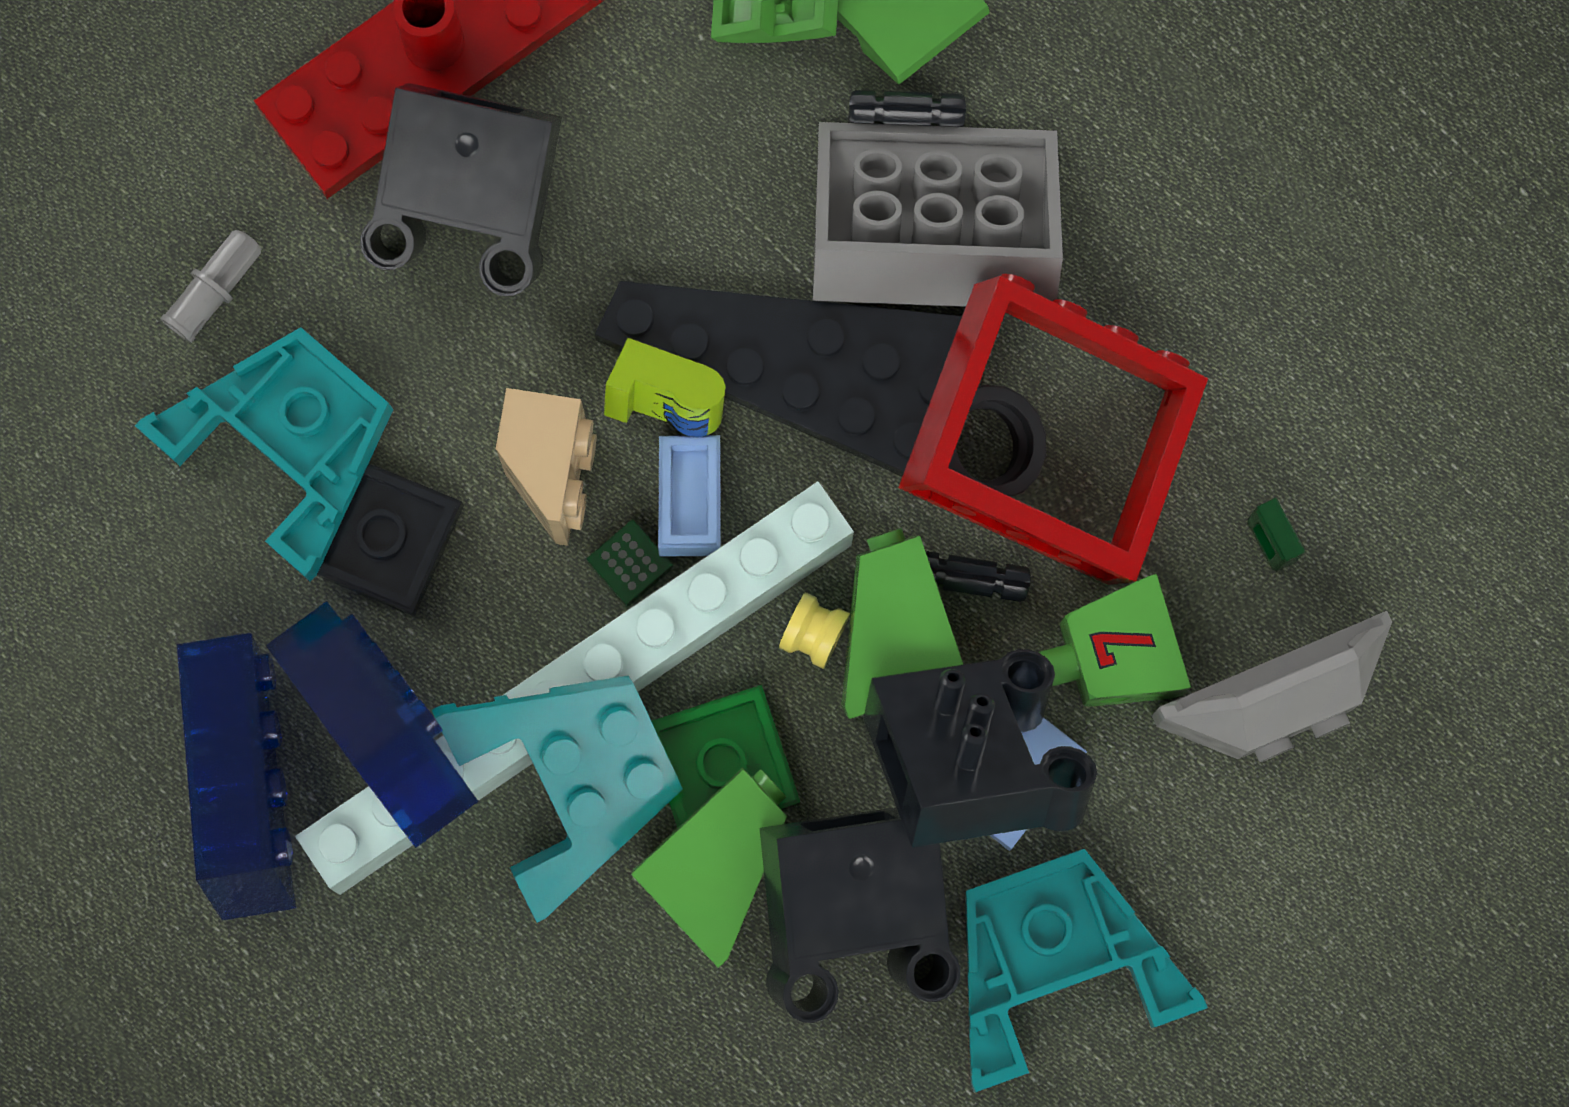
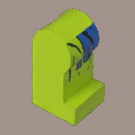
[604,338,726,437]

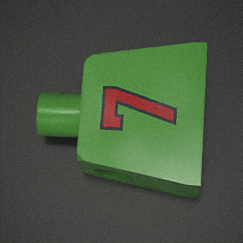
[1039,574,1191,707]

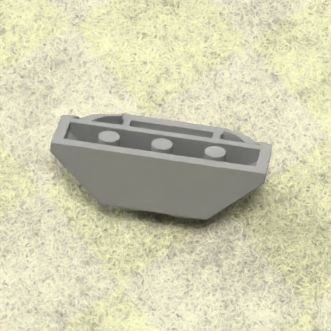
[1151,611,1392,763]

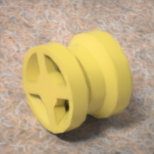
[779,592,850,669]

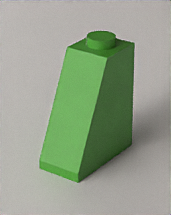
[841,528,963,719]
[631,767,787,968]

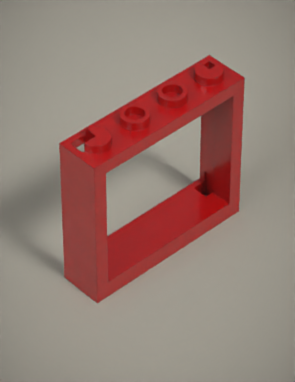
[898,273,1208,585]

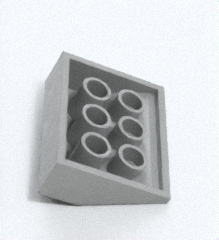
[813,122,1063,306]

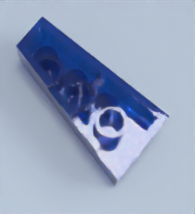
[266,601,478,848]
[177,633,296,921]

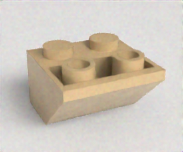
[496,388,597,546]

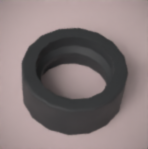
[948,385,1046,497]

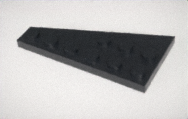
[595,281,962,477]

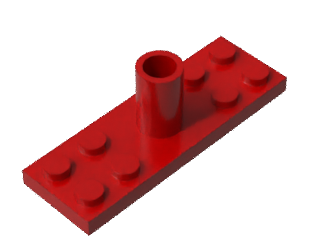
[254,0,604,199]

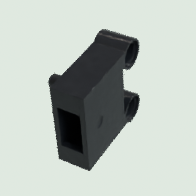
[360,83,562,296]
[863,649,1097,848]
[760,807,961,1023]

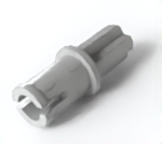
[160,230,262,343]

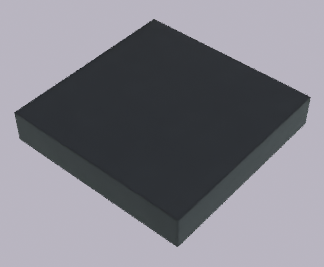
[316,463,464,617]

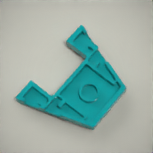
[135,327,394,582]
[431,676,683,923]
[965,849,1208,1093]

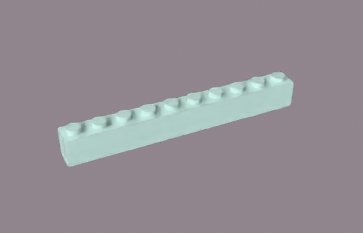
[295,481,854,895]

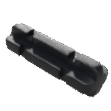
[849,90,966,127]
[925,551,1031,602]

